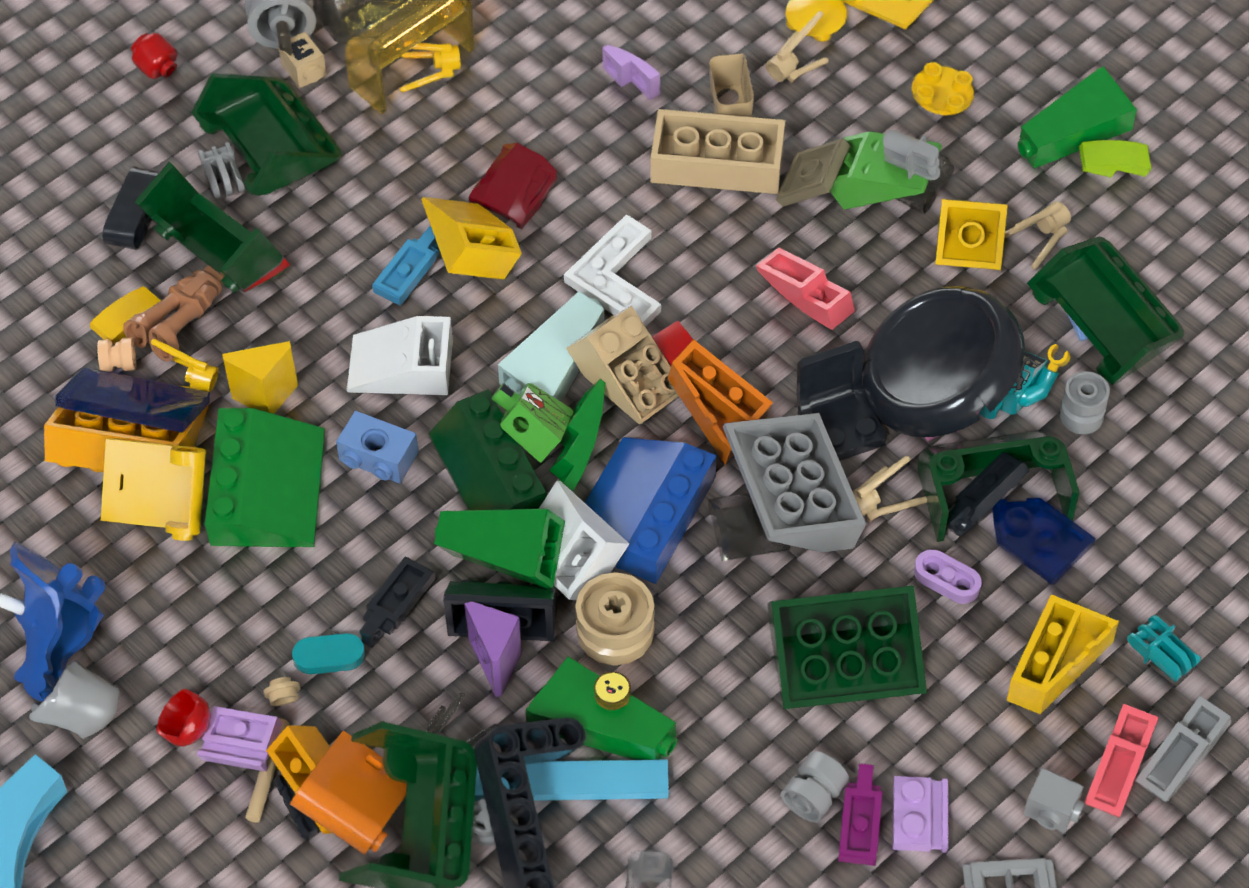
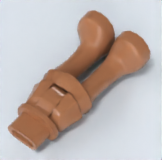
[123,265,223,362]

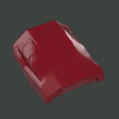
[468,143,557,229]

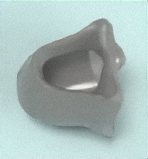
[29,660,120,739]

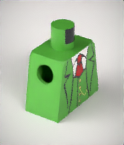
[492,383,573,463]

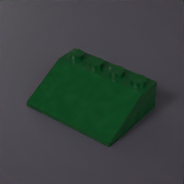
[767,585,927,709]

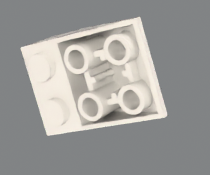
[347,316,453,395]
[539,480,629,600]

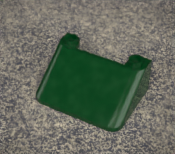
[191,73,342,196]
[1027,236,1184,385]

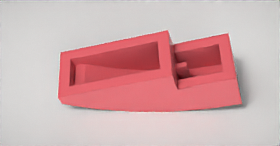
[756,248,855,330]
[1085,704,1159,818]

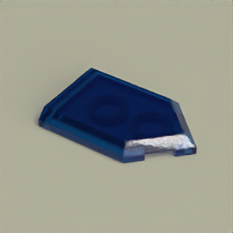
[992,498,1096,585]

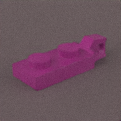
[838,763,883,866]

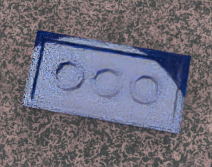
[55,367,210,432]

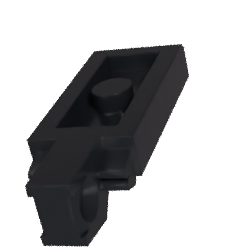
[947,452,1030,537]
[360,557,436,648]

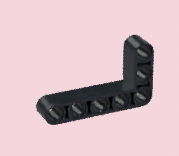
[474,718,585,888]

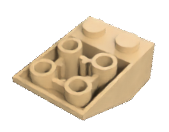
[566,306,679,424]

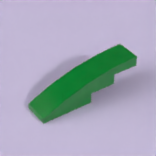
[549,379,605,492]

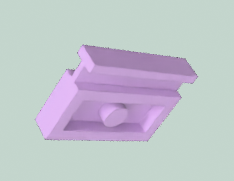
[197,706,283,772]
[893,776,948,853]

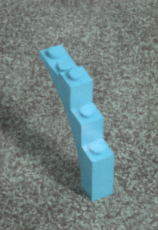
[0,754,67,888]

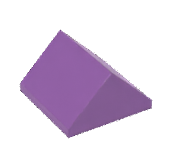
[465,601,522,697]

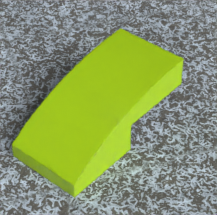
[1079,140,1151,178]

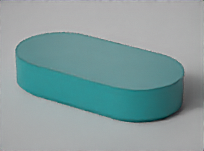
[292,633,365,674]

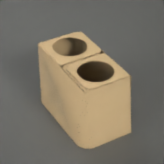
[709,53,754,117]

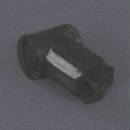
[896,153,954,214]

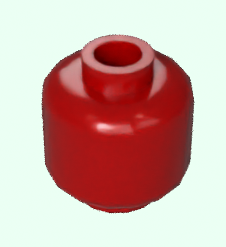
[131,33,178,79]

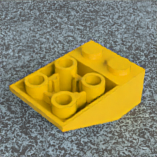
[421,197,522,279]

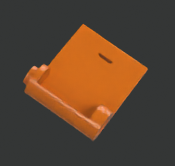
[290,731,407,855]

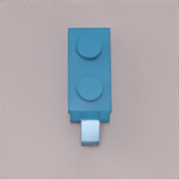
[372,226,439,306]

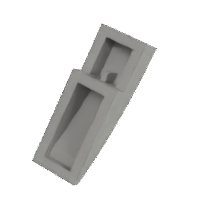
[1135,696,1231,803]

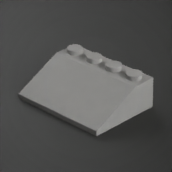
[723,413,866,552]

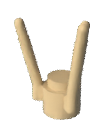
[765,11,829,83]
[1004,201,1071,270]
[852,456,927,522]

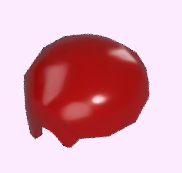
[156,689,211,747]

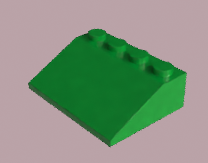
[205,408,325,547]

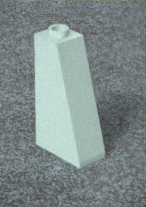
[498,291,604,402]

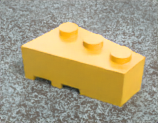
[1006,594,1119,714]

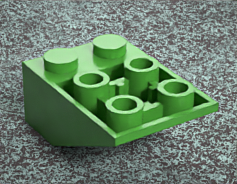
[830,132,942,210]

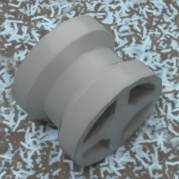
[472,799,495,846]

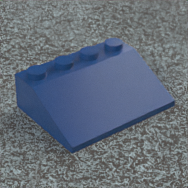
[585,437,716,584]

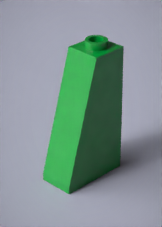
[1017,66,1137,169]
[434,509,565,589]
[525,656,678,760]

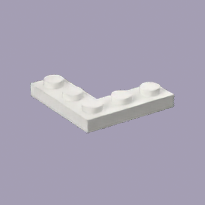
[564,214,661,327]

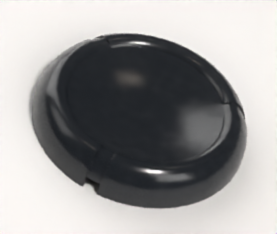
[862,286,1025,437]

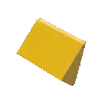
[935,199,1008,270]
[222,341,298,414]

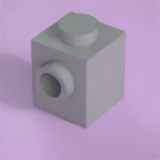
[1024,768,1086,833]

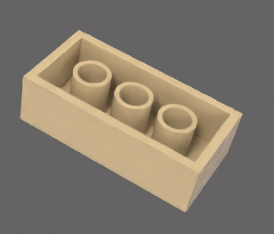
[651,109,785,194]

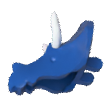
[0,542,105,702]

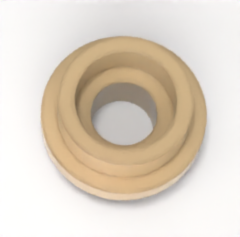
[264,677,300,706]

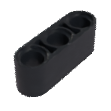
[102,167,160,250]

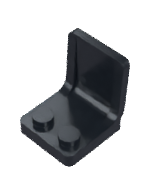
[796,341,886,461]

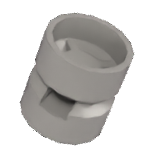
[1060,371,1110,435]
[781,751,849,822]

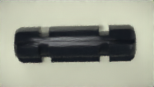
[274,774,320,839]

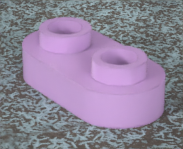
[914,550,982,604]

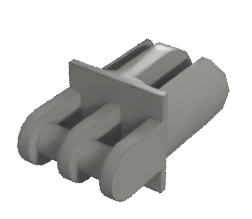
[883,130,940,180]
[198,142,245,199]

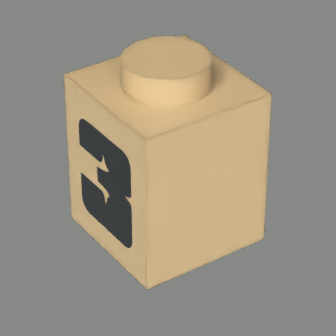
[278,32,327,89]

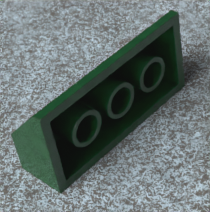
[428,389,546,510]

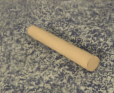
[246,718,289,822]

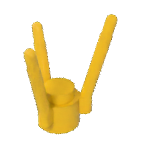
[389,41,460,92]
[149,339,219,397]

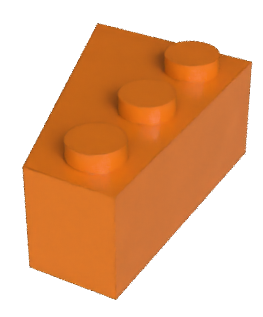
[668,339,773,465]

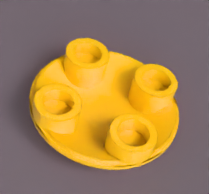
[786,0,847,42]
[912,62,974,115]

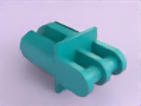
[1127,615,1201,683]

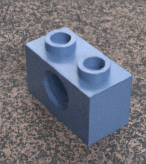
[336,411,419,483]

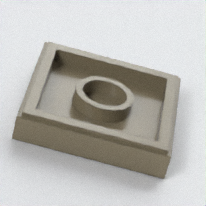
[776,138,850,207]

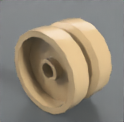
[575,572,655,666]

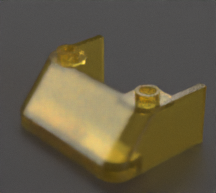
[345,0,475,114]

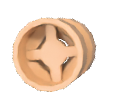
[97,337,136,373]

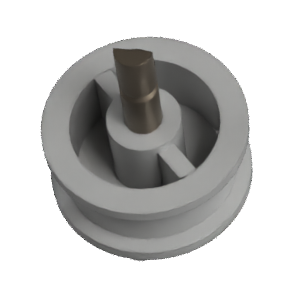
[245,0,316,55]

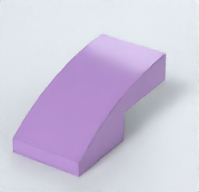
[602,45,660,100]

